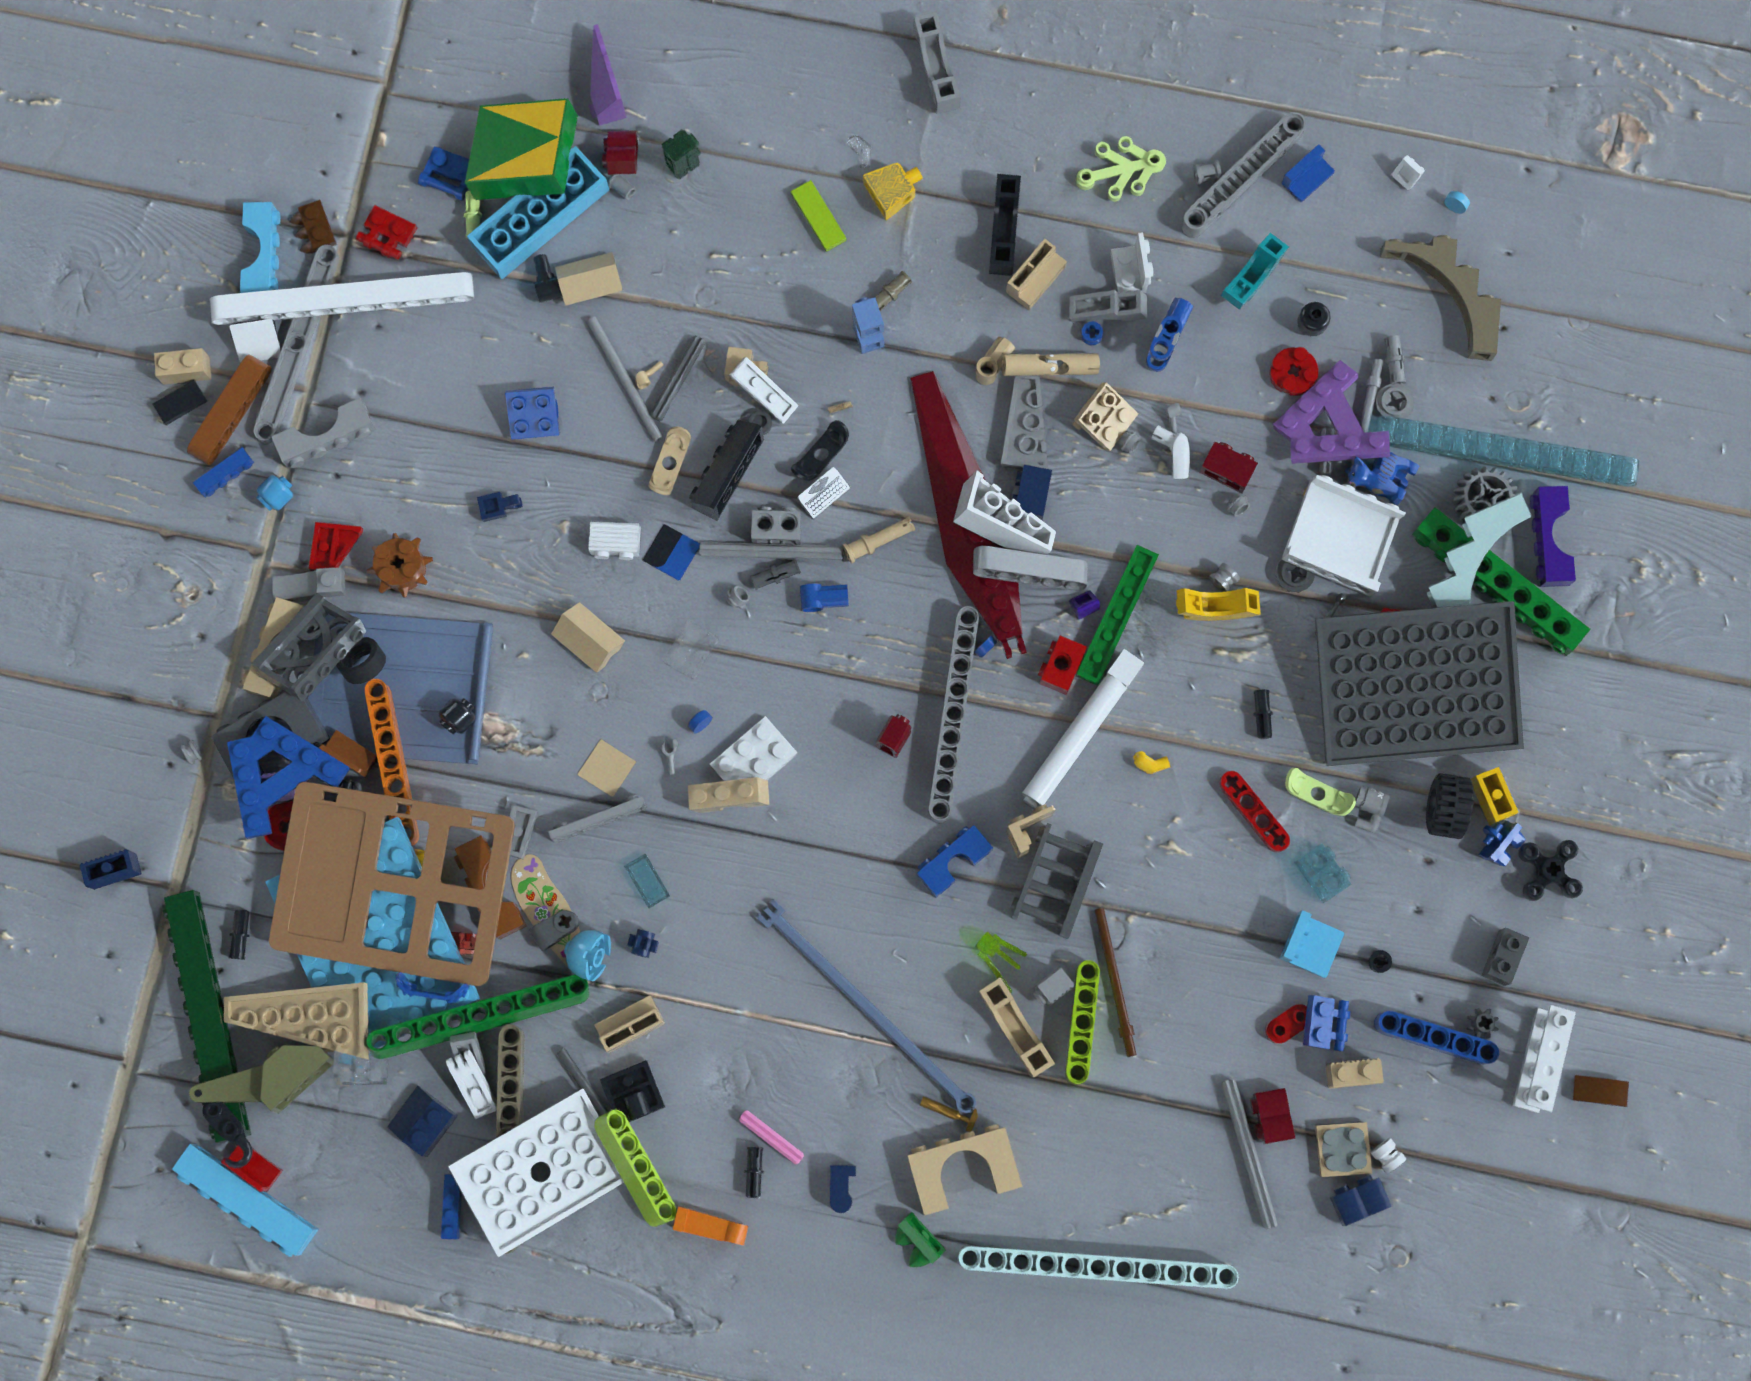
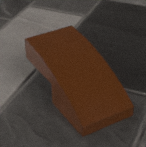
[1573,1075,1629,1107]

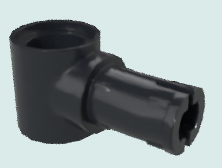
[533,254,563,303]

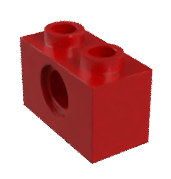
[1038,635,1087,695]

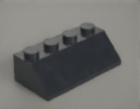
[689,420,764,521]

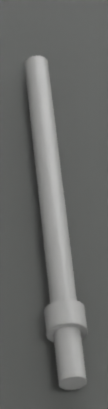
[1346,359,1383,489]

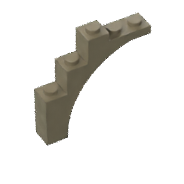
[1380,235,1501,361]

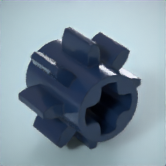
[627,929,659,958]

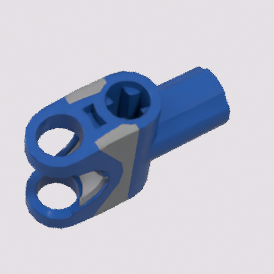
[1146,298,1193,372]

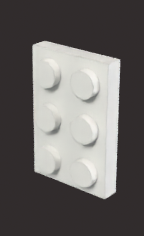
[710,716,798,781]

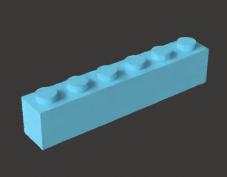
[172,1144,319,1257]

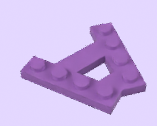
[1273,360,1390,464]

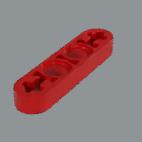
[1219,771,1290,853]

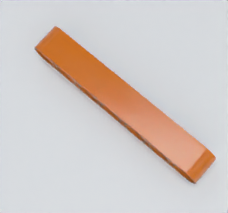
[365,679,419,846]

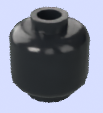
[1297,302,1331,337]
[439,698,476,735]

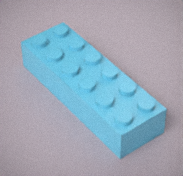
[467,146,610,280]

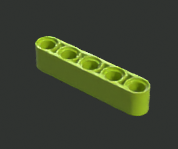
[1065,960,1100,1085]
[594,1110,677,1227]

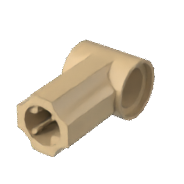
[975,336,1015,385]

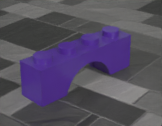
[1530,486,1576,587]

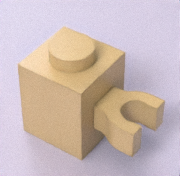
[724,347,768,386]

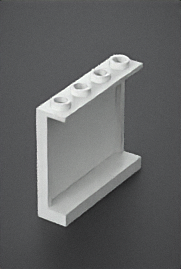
[1281,475,1406,597]

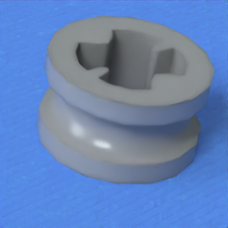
[180,740,203,765]

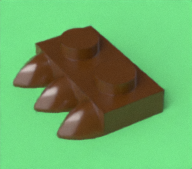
[290,200,337,254]

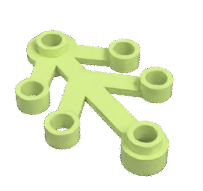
[1076,136,1166,202]

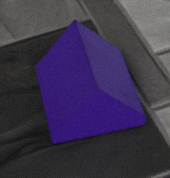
[1069,590,1100,620]

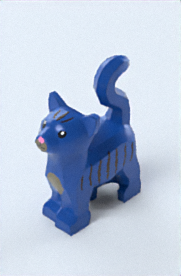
[1345,452,1420,506]

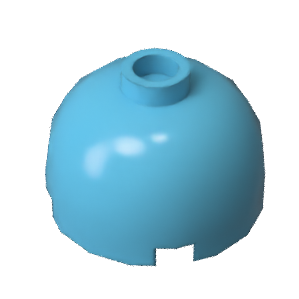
[564,930,611,981]

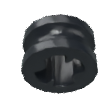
[1369,950,1392,973]

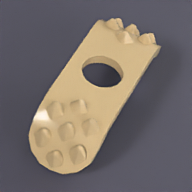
[648,426,691,495]

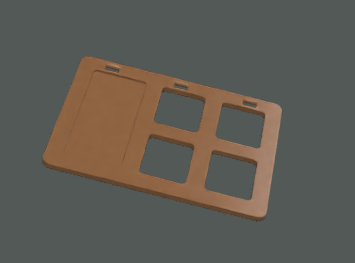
[269,782,515,986]

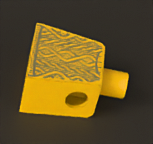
[863,163,923,220]

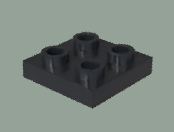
[600,1060,666,1122]

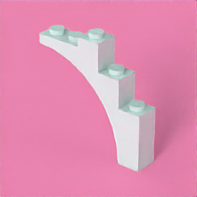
[1427,493,1531,607]

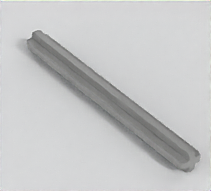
[699,542,844,560]
[1222,1079,1277,1229]

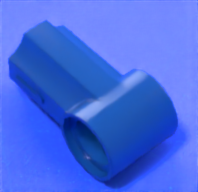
[800,584,849,612]

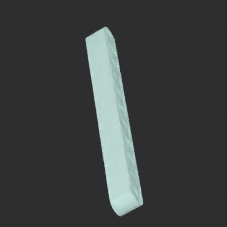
[958,1246,1239,1289]

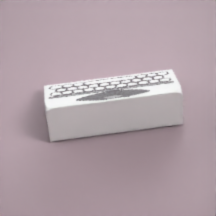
[797,467,850,519]

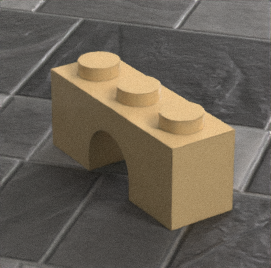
[688,777,769,813]

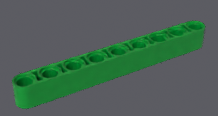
[367,975,589,1059]

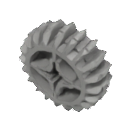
[1452,466,1518,520]

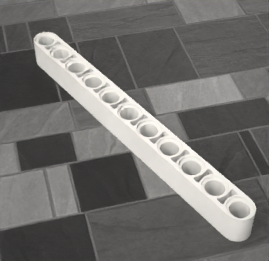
[210,272,474,325]

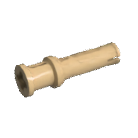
[842,517,915,564]

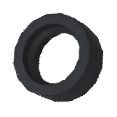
[336,637,386,684]

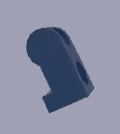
[830,1165,856,1213]

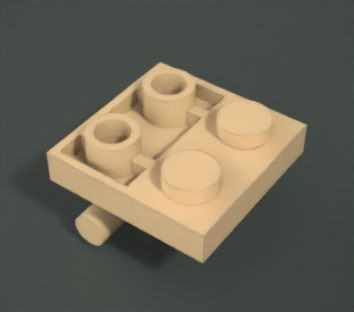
[1072,382,1138,451]

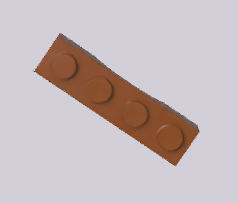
[454,835,527,940]

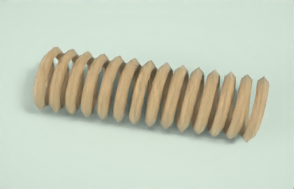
[828,401,853,413]

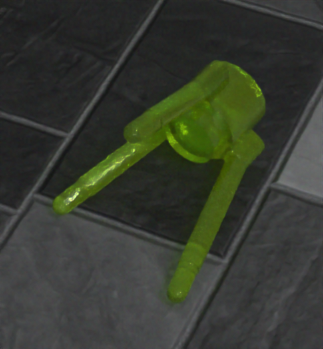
[975,932,1027,993]

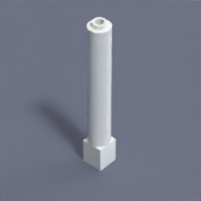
[1022,649,1144,809]

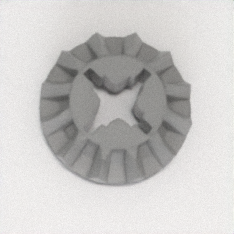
[1375,384,1415,422]

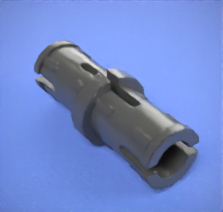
[750,559,801,590]

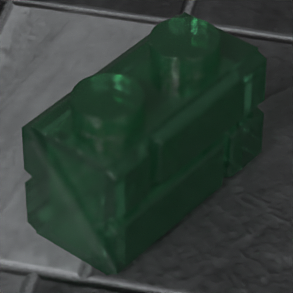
[662,129,701,179]

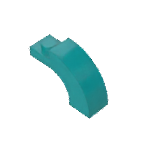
[1220,233,1289,310]

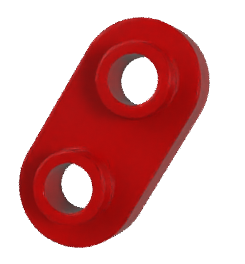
[1265,1004,1307,1044]

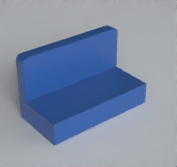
[1281,144,1335,202]

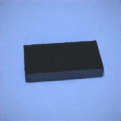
[153,380,208,426]

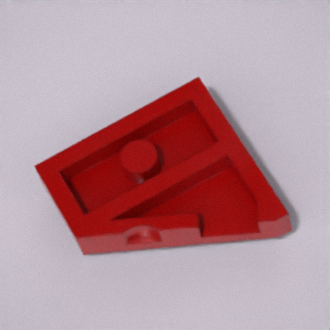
[308,522,363,571]

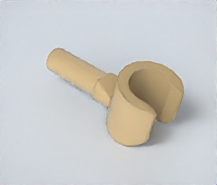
[635,361,664,390]

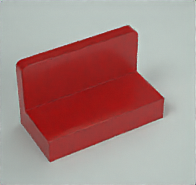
[221,1145,283,1192]

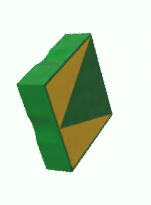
[465,98,578,200]

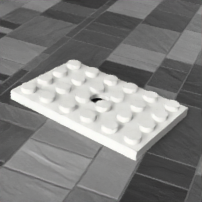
[448,1089,624,1257]

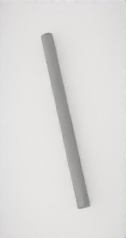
[587,317,663,442]

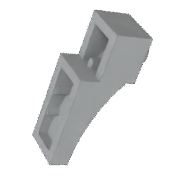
[1070,290,1147,322]
[272,567,346,602]

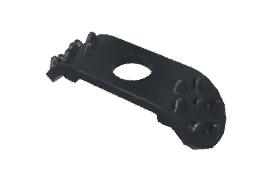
[791,420,849,481]

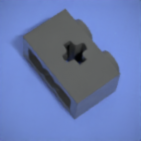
[1481,928,1529,986]

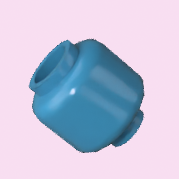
[256,475,293,511]

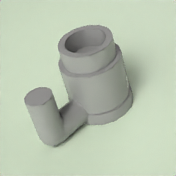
[1354,787,1390,832]

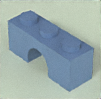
[852,297,884,354]

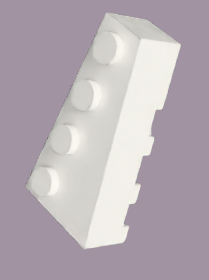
[953,470,1056,555]

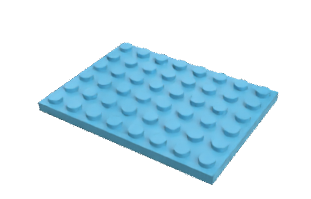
[265,817,480,1064]

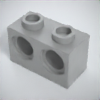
[751,507,802,545]

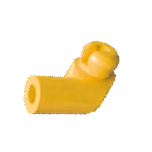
[1133,751,1170,774]

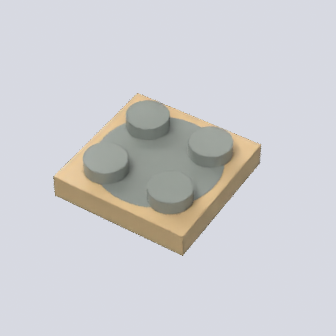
[1315,1122,1372,1177]

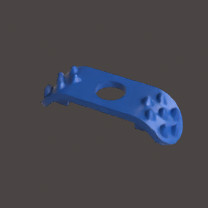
[395,972,470,1004]

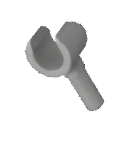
[1165,403,1182,435]
[662,739,678,775]

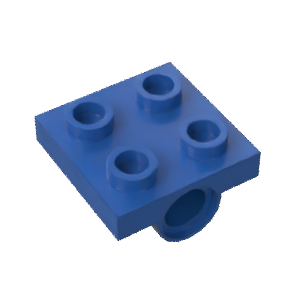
[505,387,560,440]

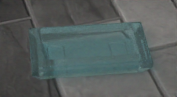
[624,853,670,908]

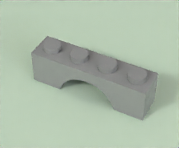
[914,11,960,114]
[271,398,376,468]

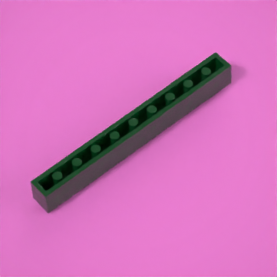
[162,890,252,1143]

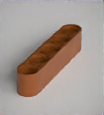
[187,354,271,465]

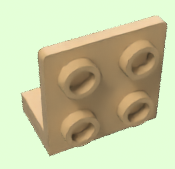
[1006,804,1055,859]

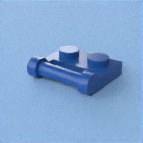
[418,146,469,201]

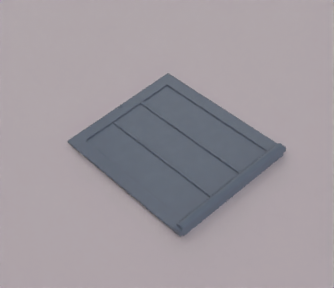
[308,613,493,765]

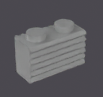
[1033,966,1074,1006]

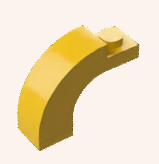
[1176,588,1261,621]

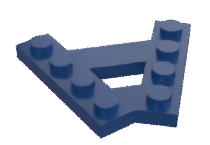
[227,716,350,839]

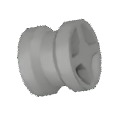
[1209,563,1240,592]

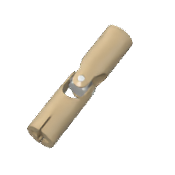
[1001,353,1100,376]

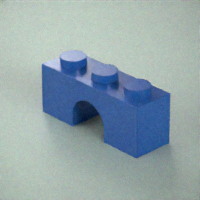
[917,825,993,898]

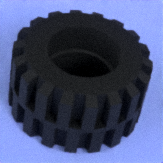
[1426,773,1474,839]

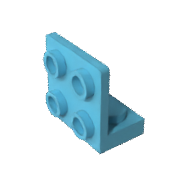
[1279,910,1344,978]

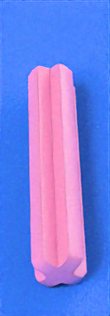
[739,1110,804,1165]

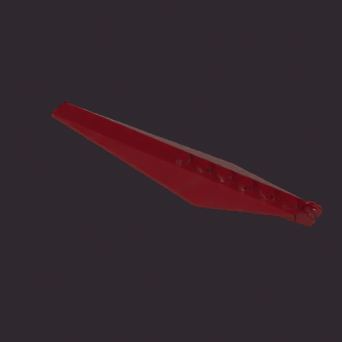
[911,371,1027,659]

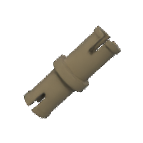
[875,271,912,311]

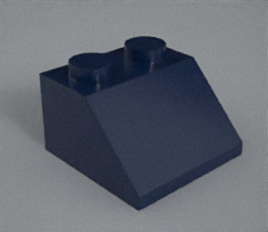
[387,1086,458,1157]

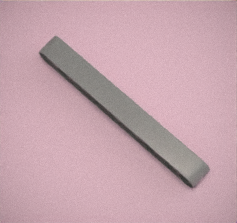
[929,606,979,824]

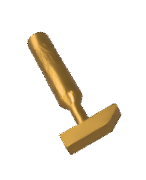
[920,1096,978,1132]

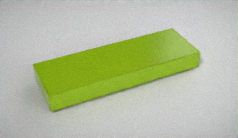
[791,180,847,252]

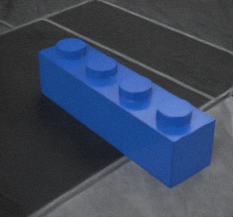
[193,447,254,498]
[441,1174,462,1239]

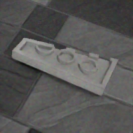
[1000,375,1048,470]

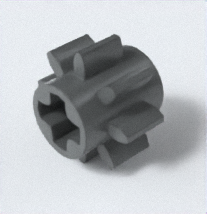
[1467,1008,1499,1039]

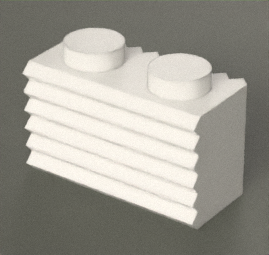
[589,522,641,560]

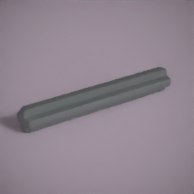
[650,336,705,421]

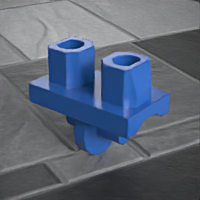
[1478,820,1526,866]

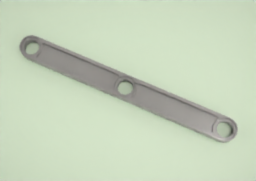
[253,245,339,444]

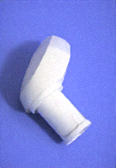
[1151,425,1190,479]

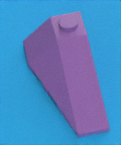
[588,24,626,126]

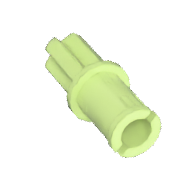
[463,191,482,238]

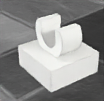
[1391,155,1425,190]

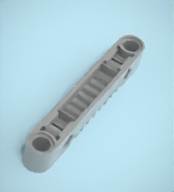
[1181,112,1306,238]

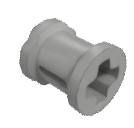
[1193,160,1222,186]

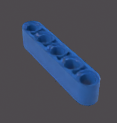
[1374,1011,1499,1065]

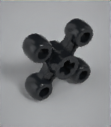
[1518,840,1583,901]

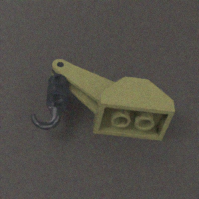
[189,1045,336,1168]

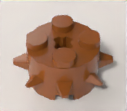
[367,533,433,598]

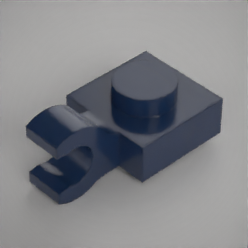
[477,492,523,522]

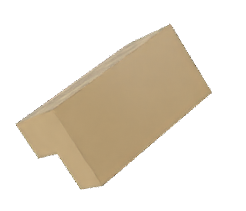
[1006,239,1067,310]
[555,252,623,306]
[551,602,625,673]
[594,995,665,1053]

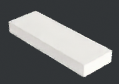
[729,357,798,424]

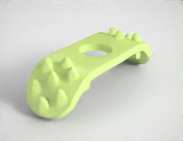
[1285,767,1356,816]

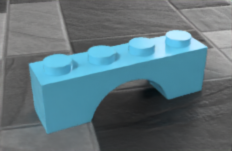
[240,202,280,293]

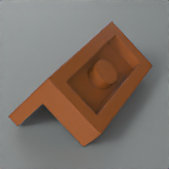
[319,730,377,777]

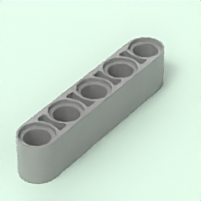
[973,546,1088,591]

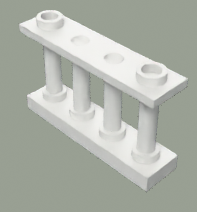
[1512,1005,1576,1113]

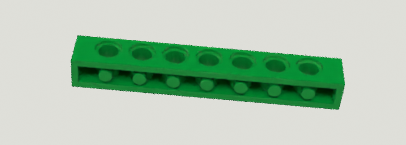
[1412,507,1591,656]

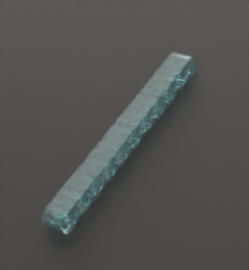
[1376,416,1640,487]

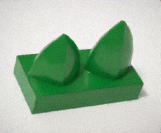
[895,1212,946,1267]

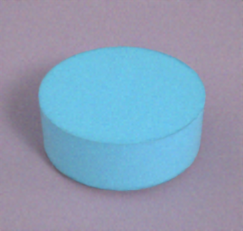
[1444,191,1470,214]

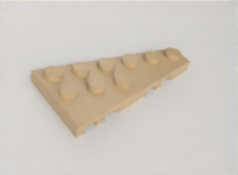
[224,983,369,1060]

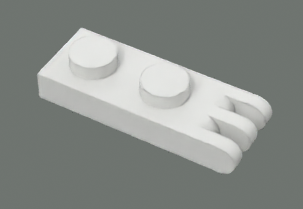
[446,1050,497,1119]

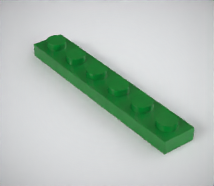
[1076,545,1159,686]

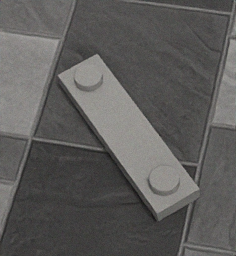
[548,795,647,843]

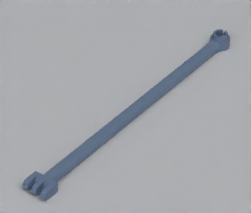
[756,899,976,1113]

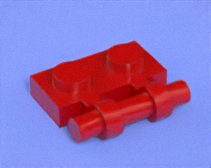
[356,205,418,260]

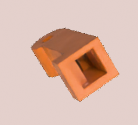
[673,1206,749,1245]

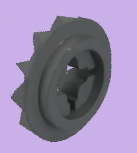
[1276,560,1315,593]

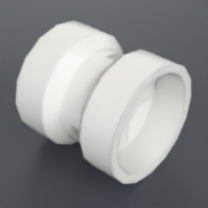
[1371,1138,1407,1174]

